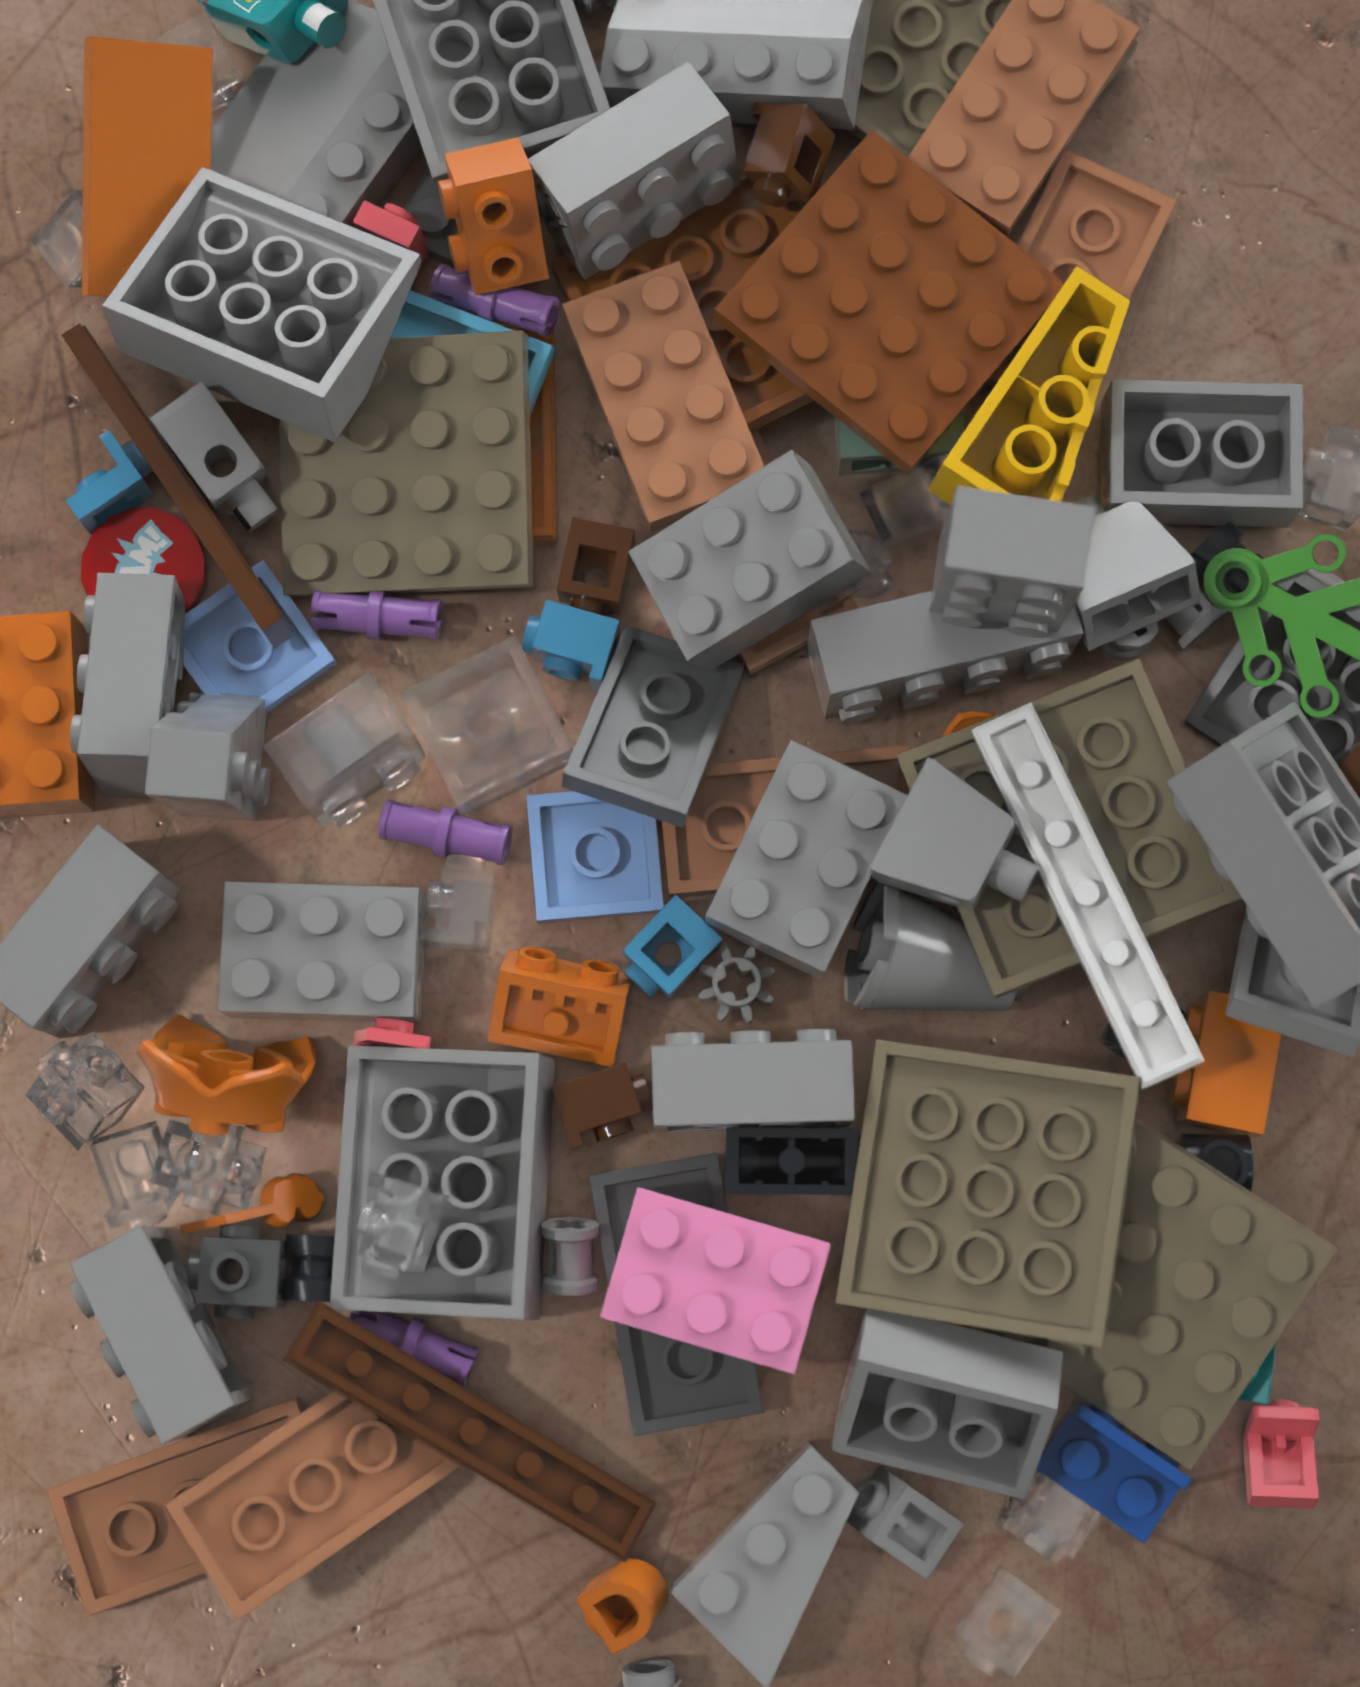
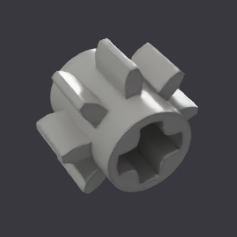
[698,945,775,1024]

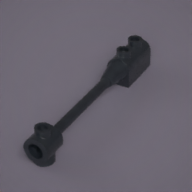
[725,1127,1253,1195]

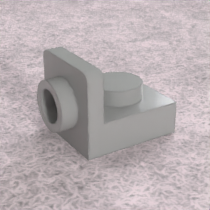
[846,1466,964,1580]

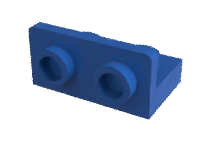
[1036,1401,1193,1544]

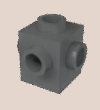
[188,1225,288,1319]

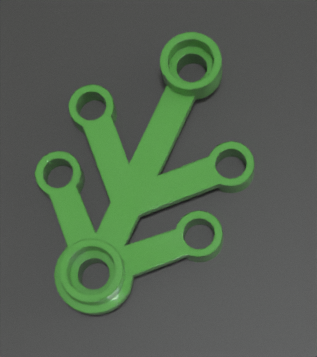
[1204,533,1360,718]

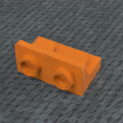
[487,946,632,1067]

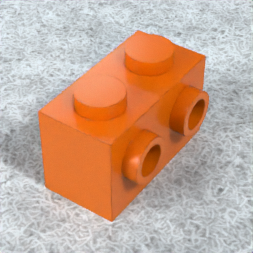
[438,137,549,295]
[1169,990,1282,1138]

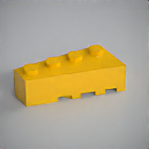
[928,266,1130,505]

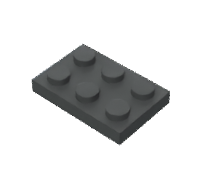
[561,625,745,828]

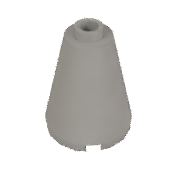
[844,882,1028,1011]

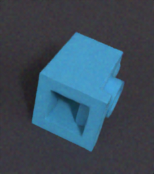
[521,600,621,691]
[622,895,723,1000]

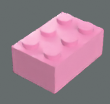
[600,1187,831,1374]

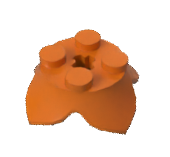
[137,1014,317,1135]

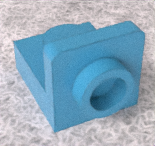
[66,430,155,534]

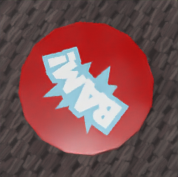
[81,508,208,614]

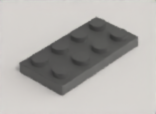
[589,1153,764,1436]

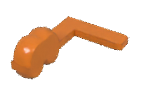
[180,1173,325,1235]

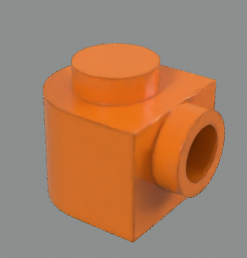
[576,1559,668,1655]

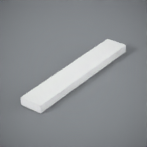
[971,702,1205,1090]

